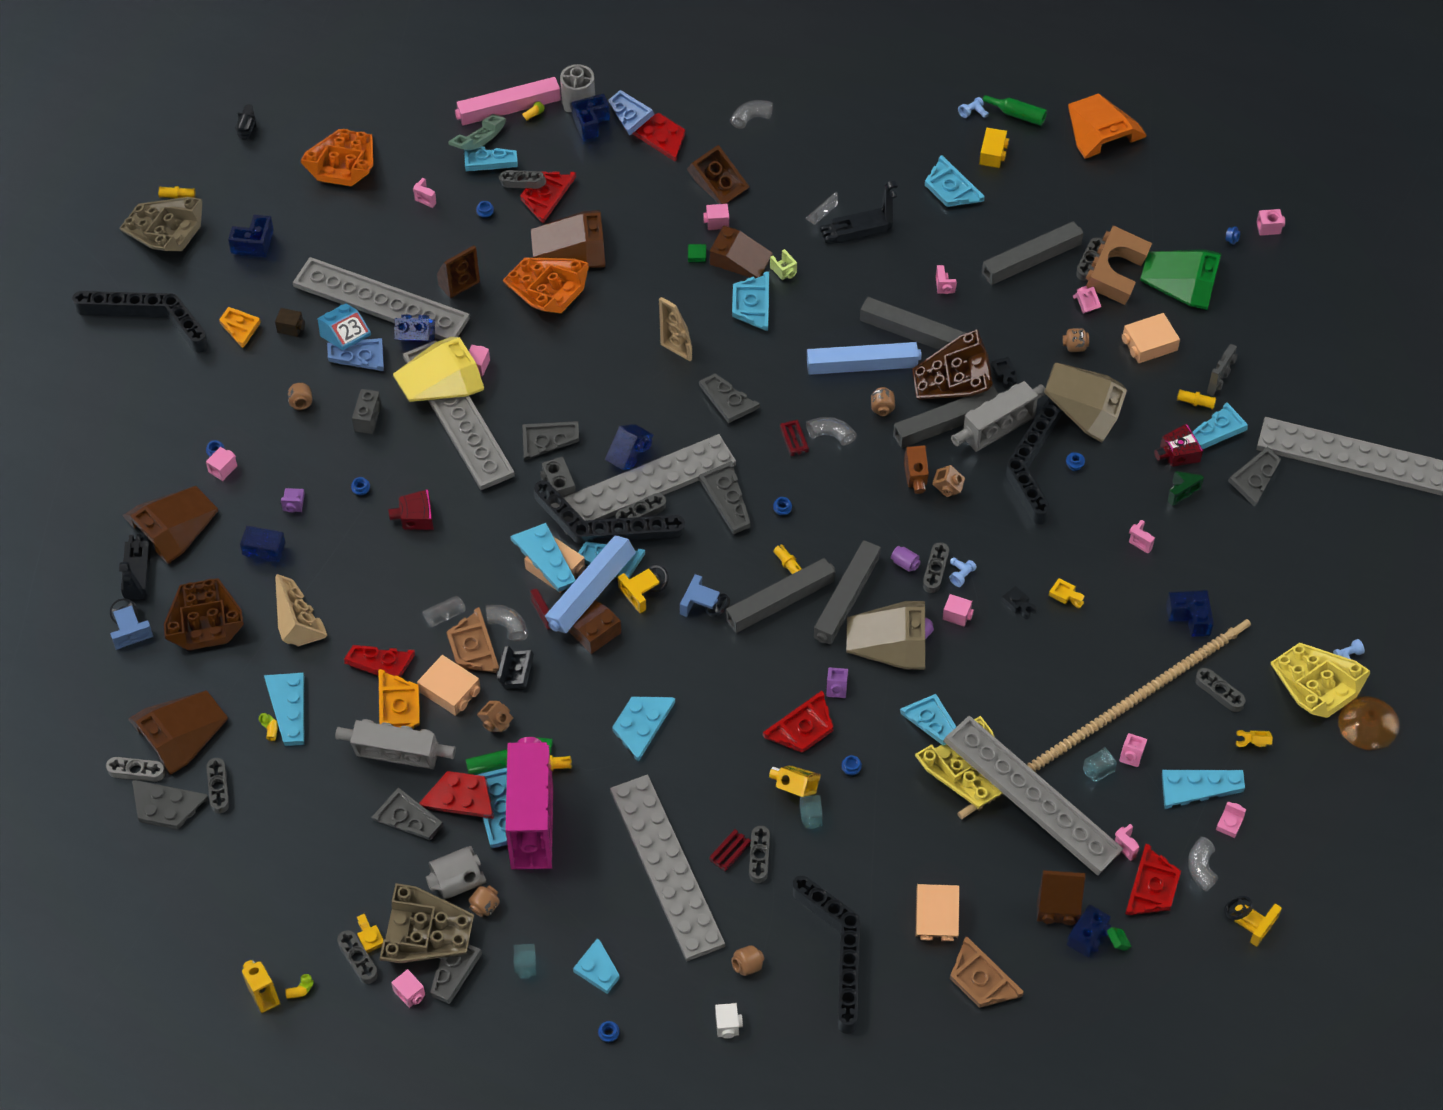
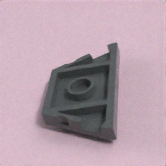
[132,780,209,830]

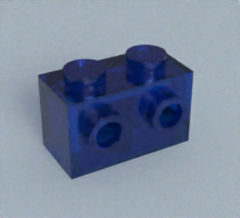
[394,315,436,342]
[240,526,286,561]
[1067,904,1112,957]

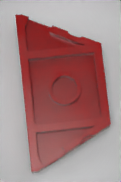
[632,113,685,162]
[520,172,576,223]
[763,691,833,753]
[419,771,494,819]
[1125,844,1181,915]

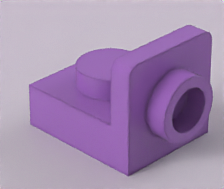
[281,488,305,513]
[826,667,848,698]

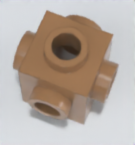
[932,465,965,497]
[477,701,513,732]

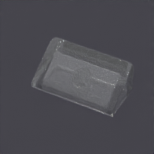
[806,192,838,225]
[422,595,465,627]

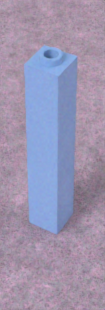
[807,342,921,375]
[545,535,636,633]

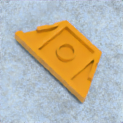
[378,669,420,728]

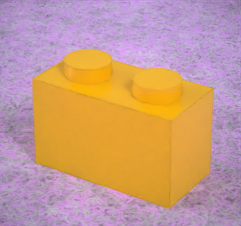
[979,128,1009,168]

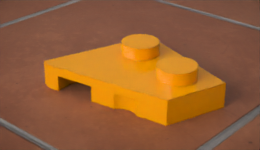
[219,307,261,348]

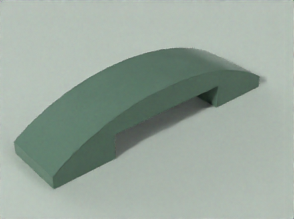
[448,114,506,150]

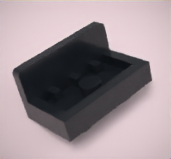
[497,646,534,689]

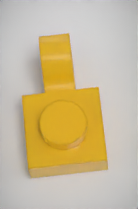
[1049,578,1085,608]
[1236,730,1273,747]
[357,914,383,953]

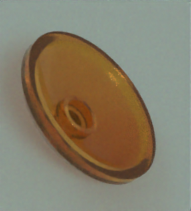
[1339,696,1399,750]

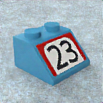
[317,303,371,350]

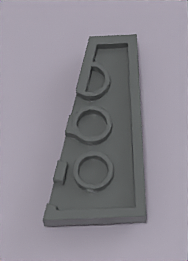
[699,461,750,535]

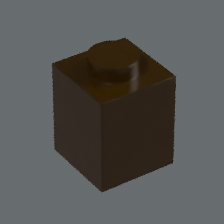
[275,308,305,337]

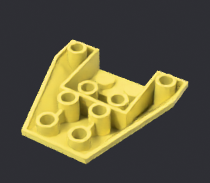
[393,337,484,402]
[1271,642,1370,718]
[915,716,1003,808]

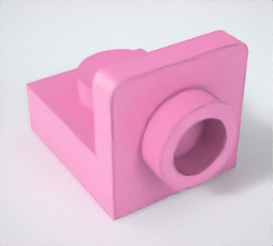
[413,178,436,208]
[936,265,957,294]
[1073,286,1101,314]
[1129,520,1155,553]
[1119,733,1147,767]
[1216,802,1246,838]
[1115,824,1139,861]

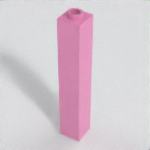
[455,77,561,126]

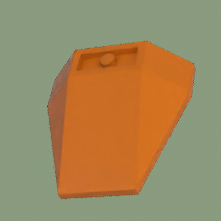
[1068,93,1147,159]
[301,129,373,186]
[503,258,589,313]

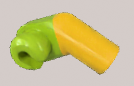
[522,101,545,121]
[258,713,278,741]
[285,974,314,999]

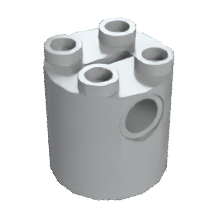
[560,64,596,114]
[426,846,486,900]

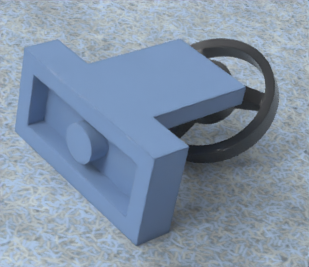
[680,574,730,617]
[110,598,153,650]

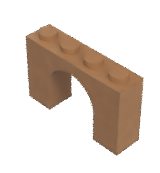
[1085,226,1152,305]

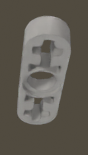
[106,757,165,782]

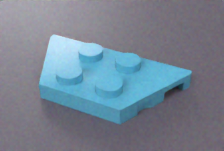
[925,155,985,207]
[732,272,769,331]
[612,697,675,761]

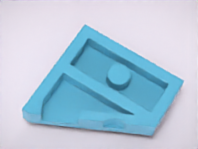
[573,939,620,994]

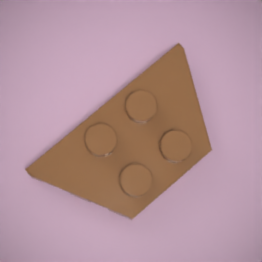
[447,607,499,673]
[950,937,1024,1008]

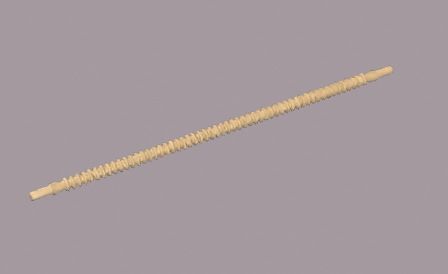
[958,619,1251,819]

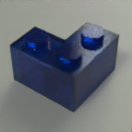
[571,93,610,140]
[228,215,274,257]
[605,424,654,470]
[1166,590,1214,637]

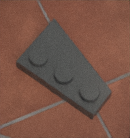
[1207,344,1238,396]
[699,374,760,423]
[522,421,579,461]
[1228,446,1281,507]
[371,787,444,840]
[430,944,483,1004]

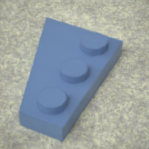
[608,90,655,136]
[327,338,384,371]

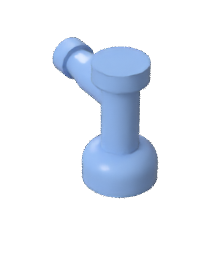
[958,97,989,118]
[949,557,977,587]
[1333,639,1365,659]

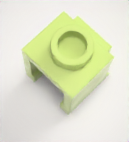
[770,249,797,280]

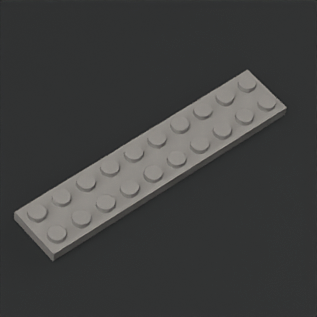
[293,257,470,340]
[403,340,515,490]
[1256,417,1443,496]
[551,434,736,535]
[943,716,1123,875]
[610,774,725,962]

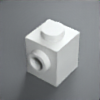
[715,1003,743,1038]

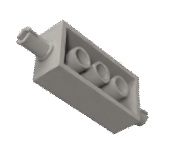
[951,381,1046,452]
[335,719,456,769]

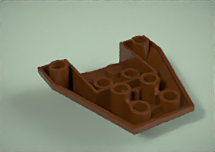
[531,210,606,269]
[912,330,993,400]
[123,486,219,564]
[164,578,244,650]
[128,690,228,775]

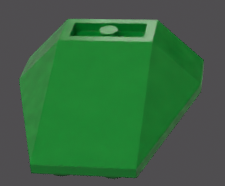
[1140,250,1222,310]

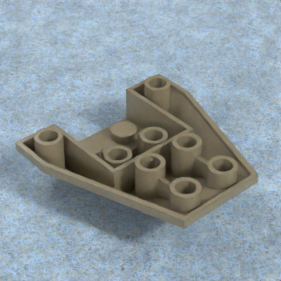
[120,197,202,251]
[1044,363,1127,443]
[846,601,925,670]
[380,883,474,963]

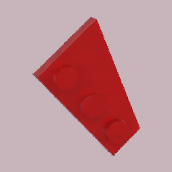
[344,645,415,677]

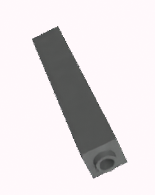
[982,221,1083,285]
[860,297,966,350]
[893,387,999,448]
[814,540,881,645]
[726,558,836,633]

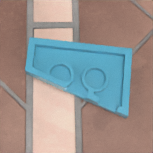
[464,146,518,171]

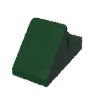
[1168,471,1204,506]

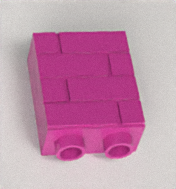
[506,737,553,869]

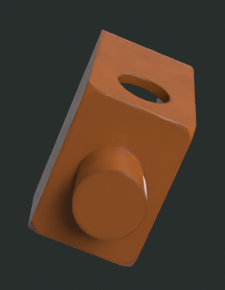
[904,445,929,494]

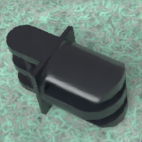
[235,104,257,140]

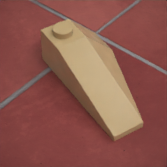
[659,297,692,361]
[275,574,327,646]

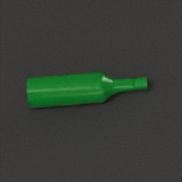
[983,95,1047,126]
[465,749,507,775]

